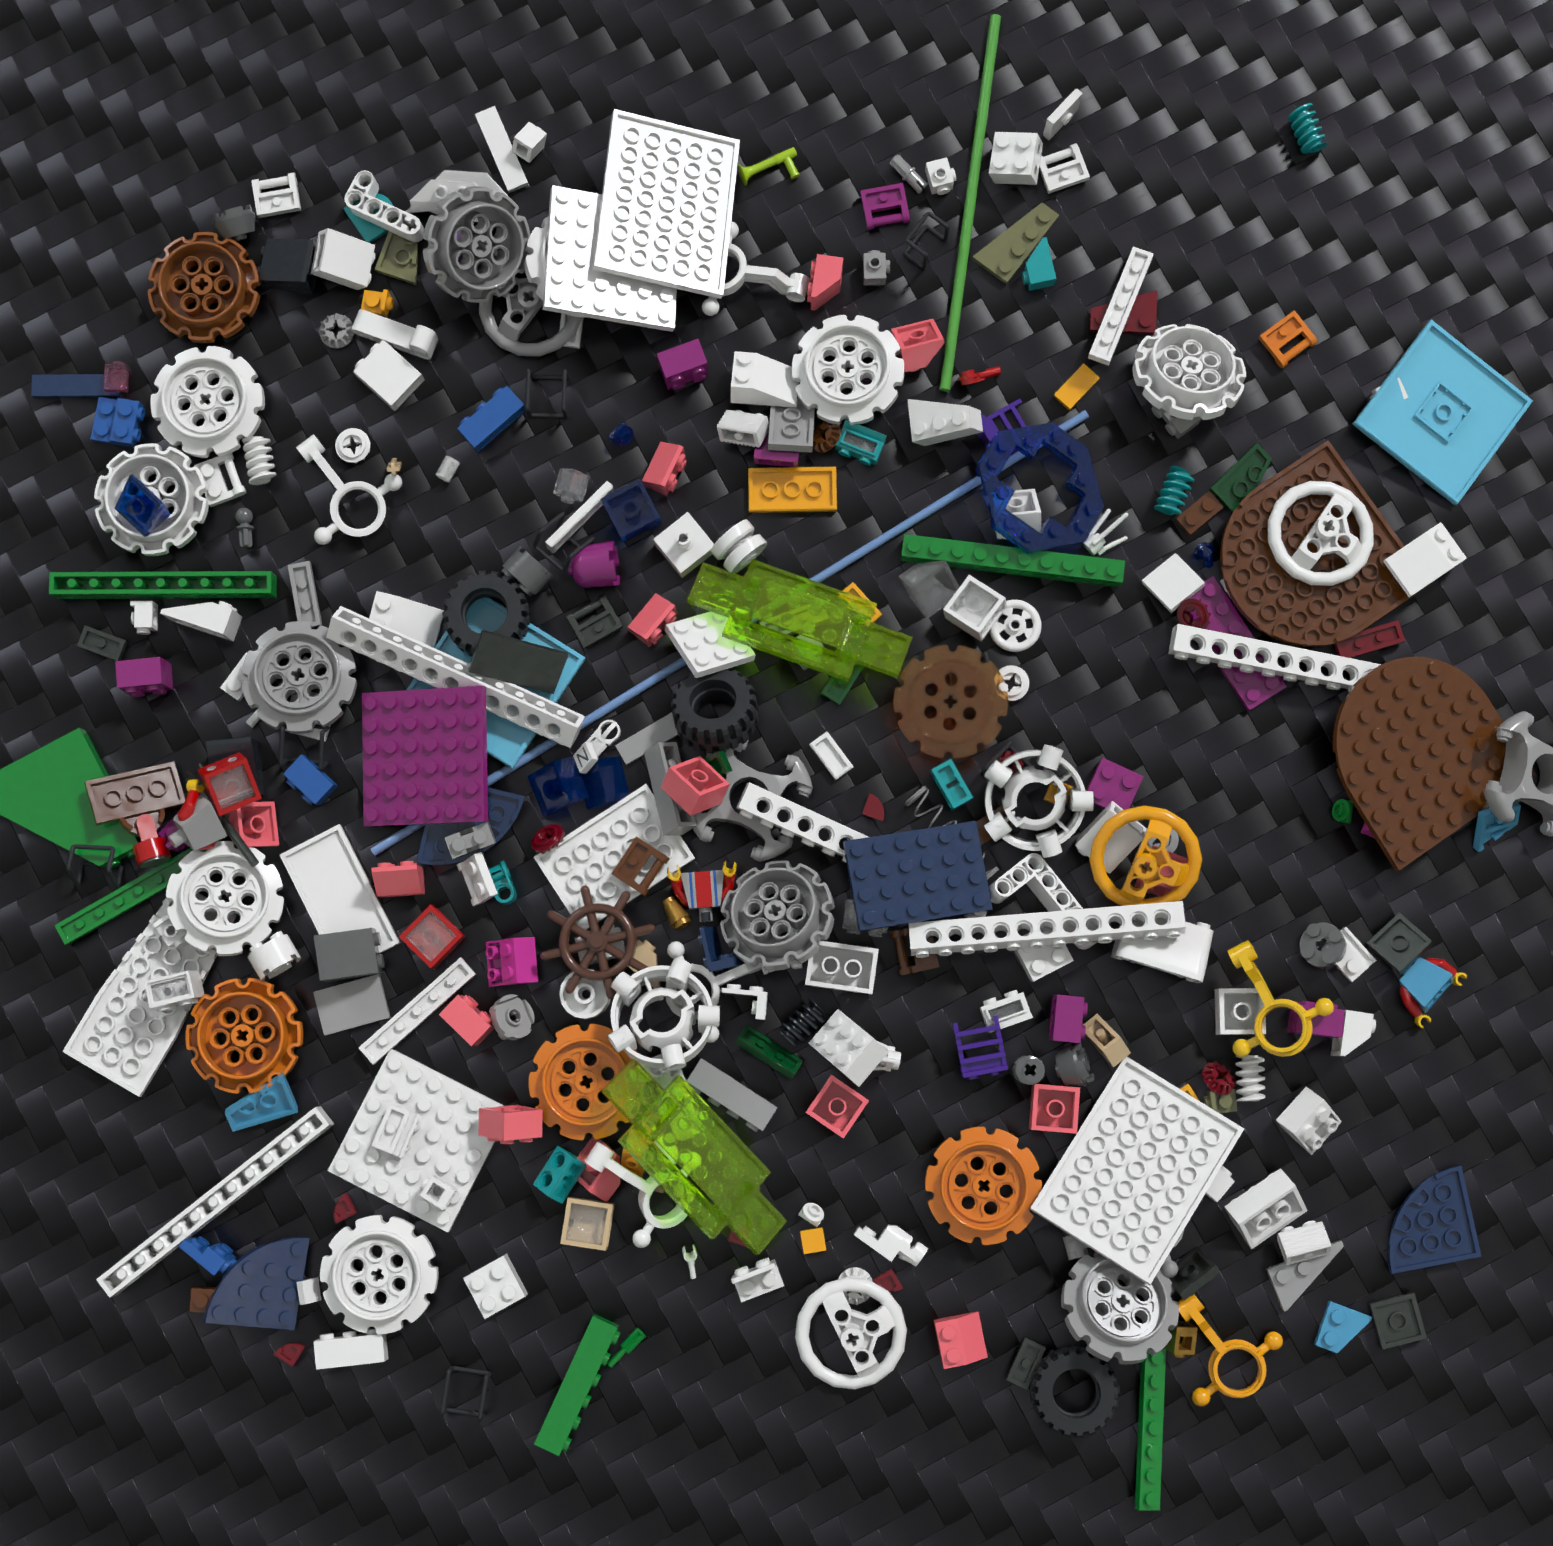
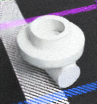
[798,1203,824,1227]

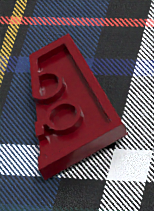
[1089,290,1157,335]

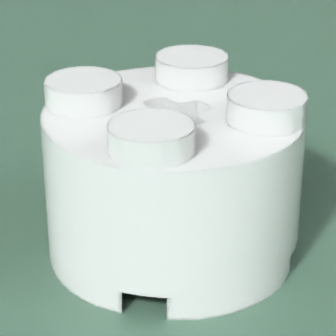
[248,931,301,981]

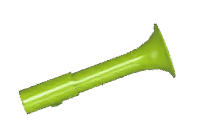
[737,147,800,186]

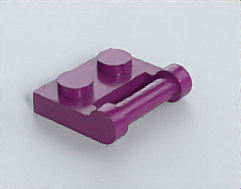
[860,183,910,230]

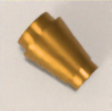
[662,896,691,931]

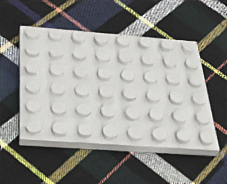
[593,109,740,299]
[1030,1057,1244,1286]

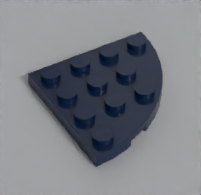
[416,787,525,865]
[1388,1165,1482,1274]
[203,1237,310,1330]

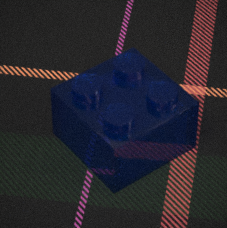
[601,479,662,543]

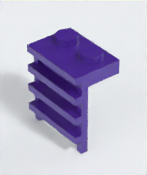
[977,399,1042,463]
[953,1015,1008,1080]

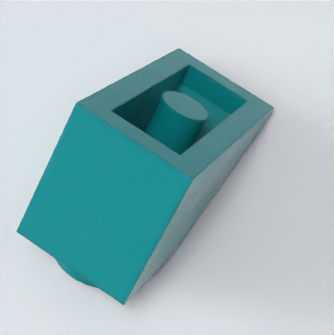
[1022,237,1056,291]

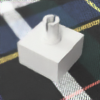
[653,512,714,578]

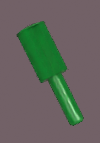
[607,1327,646,1368]

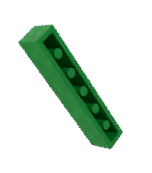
[534,1314,620,1456]

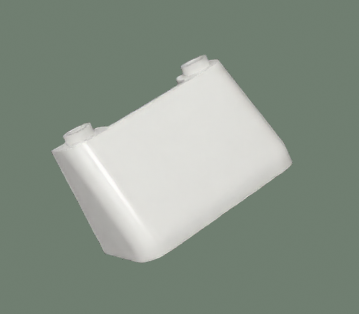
[1111,918,1214,983]

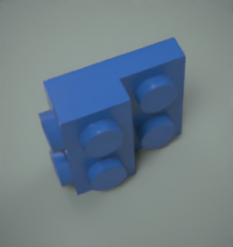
[90,397,145,448]
[179,1236,237,1276]

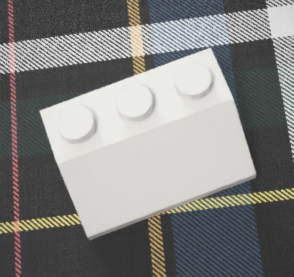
[1225,1168,1307,1249]

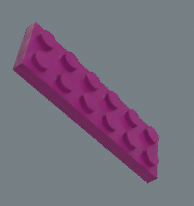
[1191,576,1287,711]

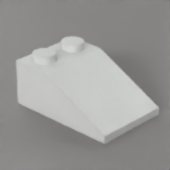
[731,351,799,408]
[1383,522,1467,597]
[369,591,444,648]
[160,601,242,642]

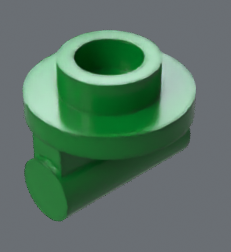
[1332,799,1354,824]

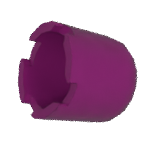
[568,541,620,588]

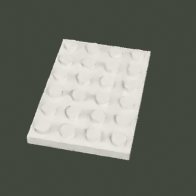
[534,784,695,930]

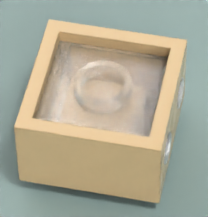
[560,1196,615,1251]

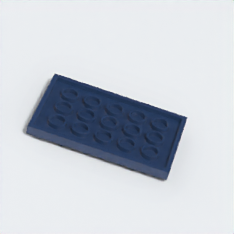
[843,821,993,932]

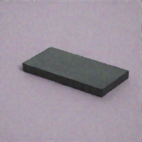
[468,630,568,694]

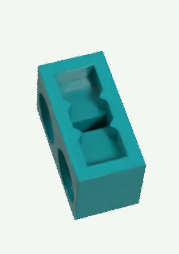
[930,759,973,811]
[533,1146,587,1203]

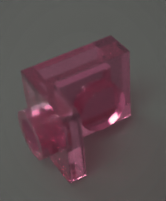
[104,361,132,392]

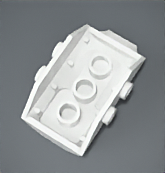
[405,170,508,224]

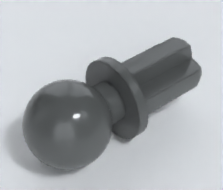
[235,508,254,548]

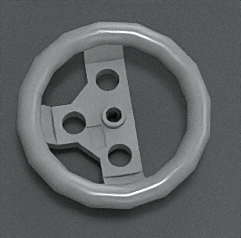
[479,277,583,357]

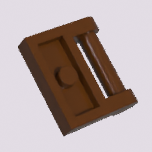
[611,836,670,896]
[890,928,939,976]

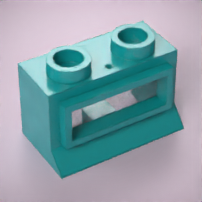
[835,419,886,466]

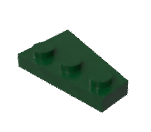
[1209,443,1272,514]

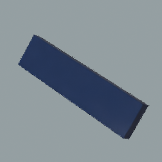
[31,374,121,398]

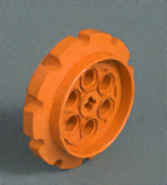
[186,978,303,1094]
[529,1024,645,1140]
[925,1126,1042,1245]

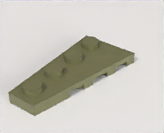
[972,203,1059,285]

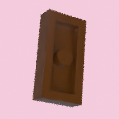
[1175,490,1224,536]

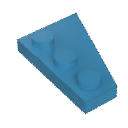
[225,1072,298,1132]

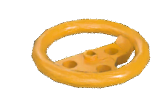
[1089,805,1202,906]

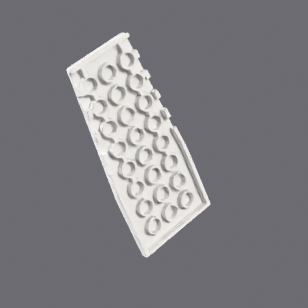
[62,893,236,1097]

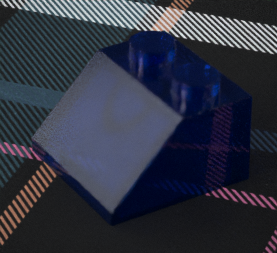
[528,756,589,817]

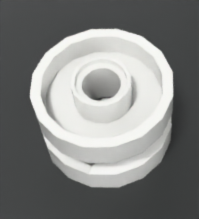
[711,519,767,575]
[559,969,611,1019]

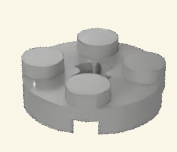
[489,994,534,1040]

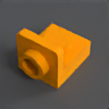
[361,289,394,317]

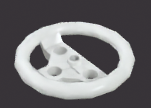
[1267,481,1374,586]
[795,1277,907,1390]

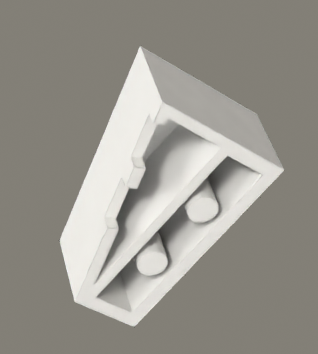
[908,399,983,446]

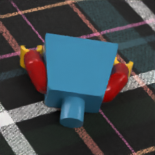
[1399,958,1467,1028]

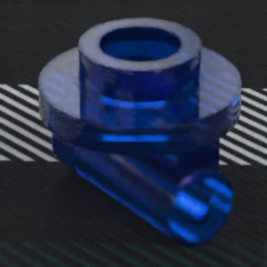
[608,421,633,446]
[1193,542,1215,568]

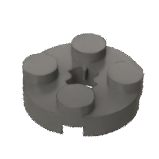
[1300,922,1347,969]

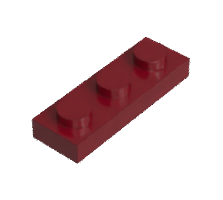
[1334,620,1405,658]

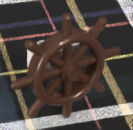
[541,885,655,999]

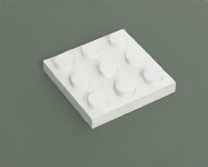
[665,608,756,678]

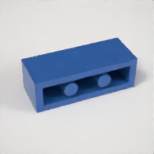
[457,386,526,453]

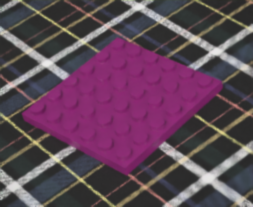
[362,686,488,827]

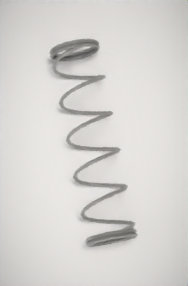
[904,786,999,880]

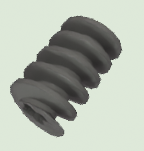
[1012,1055,1045,1085]

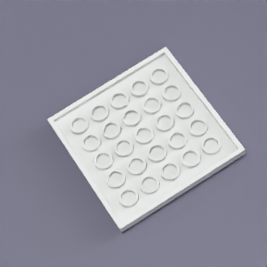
[543,185,677,332]
[328,1049,504,1232]

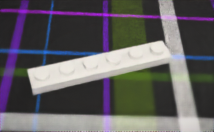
[1088,247,1154,366]
[359,957,476,1065]

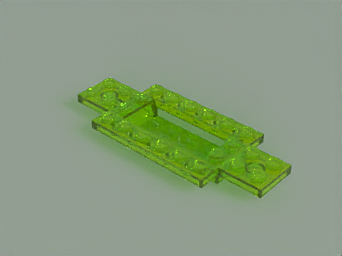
[687,559,912,682]
[601,1059,787,1255]

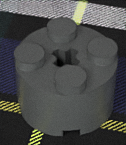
[502,546,553,596]

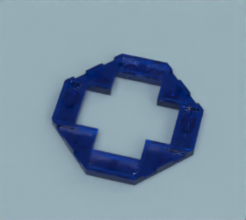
[976,423,1104,554]

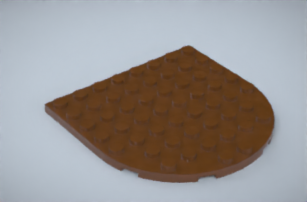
[1220,440,1431,647]
[1333,657,1536,871]

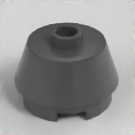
[212,204,255,241]
[1055,1042,1094,1086]

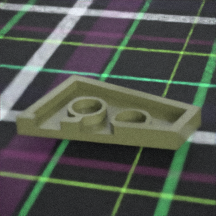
[375,215,418,286]

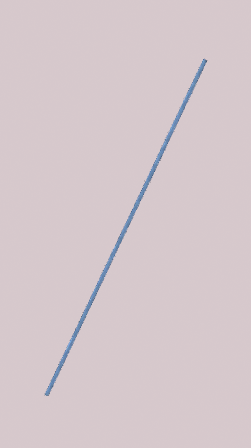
[370,410,1089,856]

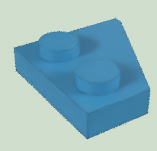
[1473,801,1521,852]
[1314,1300,1372,1353]

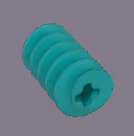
[1288,103,1329,154]
[1154,466,1194,515]

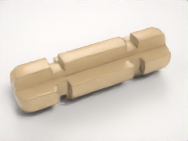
[387,458,402,476]

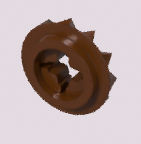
[813,421,841,453]

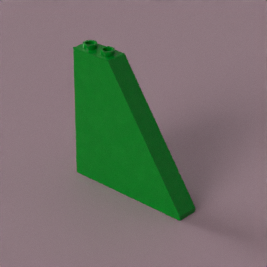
[0,728,141,868]

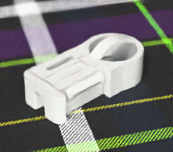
[586,720,621,758]

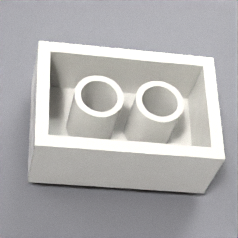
[805,941,879,995]
[809,1009,888,1087]

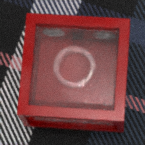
[197,752,262,816]
[399,904,466,969]

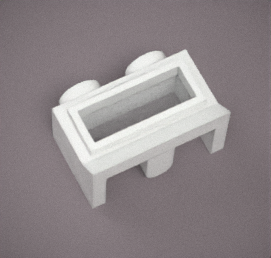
[979,990,1033,1033]

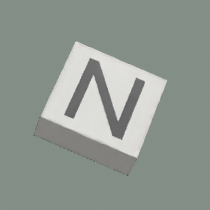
[573,742,598,774]

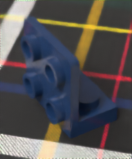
[698,927,745,972]

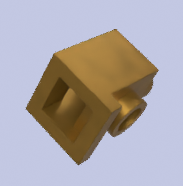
[1166,1321,1198,1358]

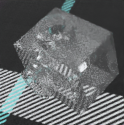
[553,469,590,504]

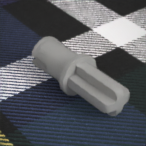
[890,155,928,194]

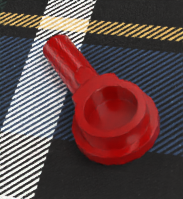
[958,366,1001,386]

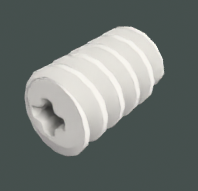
[242,436,276,485]
[1235,1055,1265,1101]

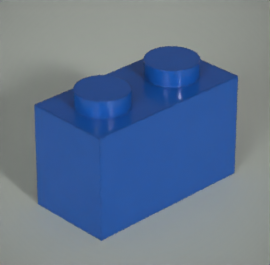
[283,754,338,805]

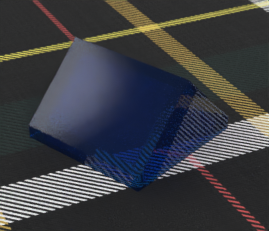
[114,474,171,537]
[577,756,629,810]

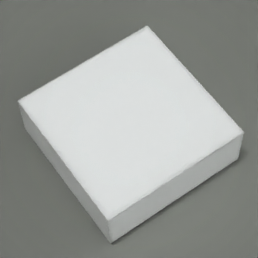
[296,1278,322,1305]

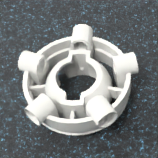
[984,744,1094,858]
[607,958,720,1071]

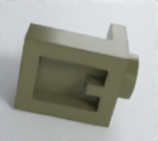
[1204,1089,1237,1113]

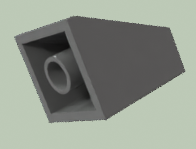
[314,928,384,982]

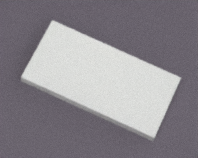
[280,824,400,954]

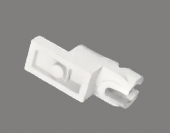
[854,1224,928,1267]

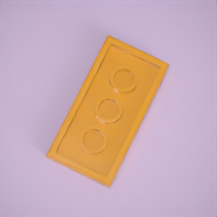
[748,467,837,513]

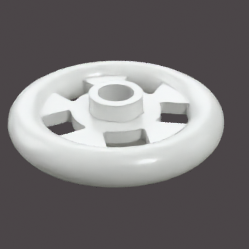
[989,600,1041,652]

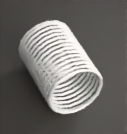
[436,456,460,482]

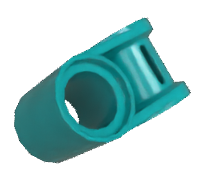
[488,860,517,905]

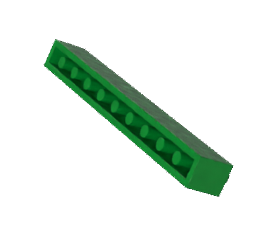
[900,534,1125,587]
[49,571,277,599]

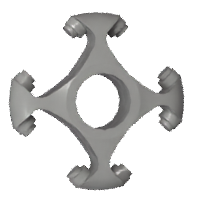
[1483,711,1553,837]
[693,740,813,862]

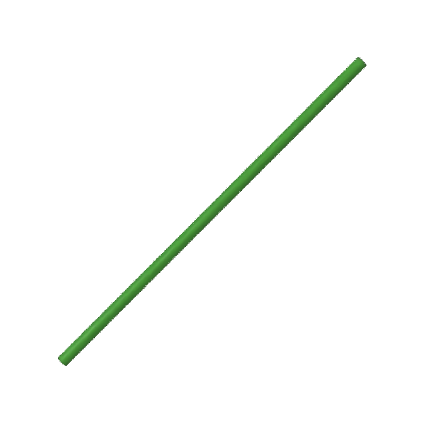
[939,14,1001,392]

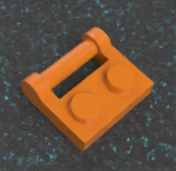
[1259,310,1318,368]

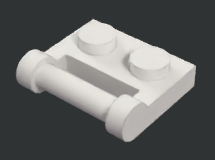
[1039,143,1090,194]
[252,172,301,218]
[194,453,247,507]
[457,852,498,906]

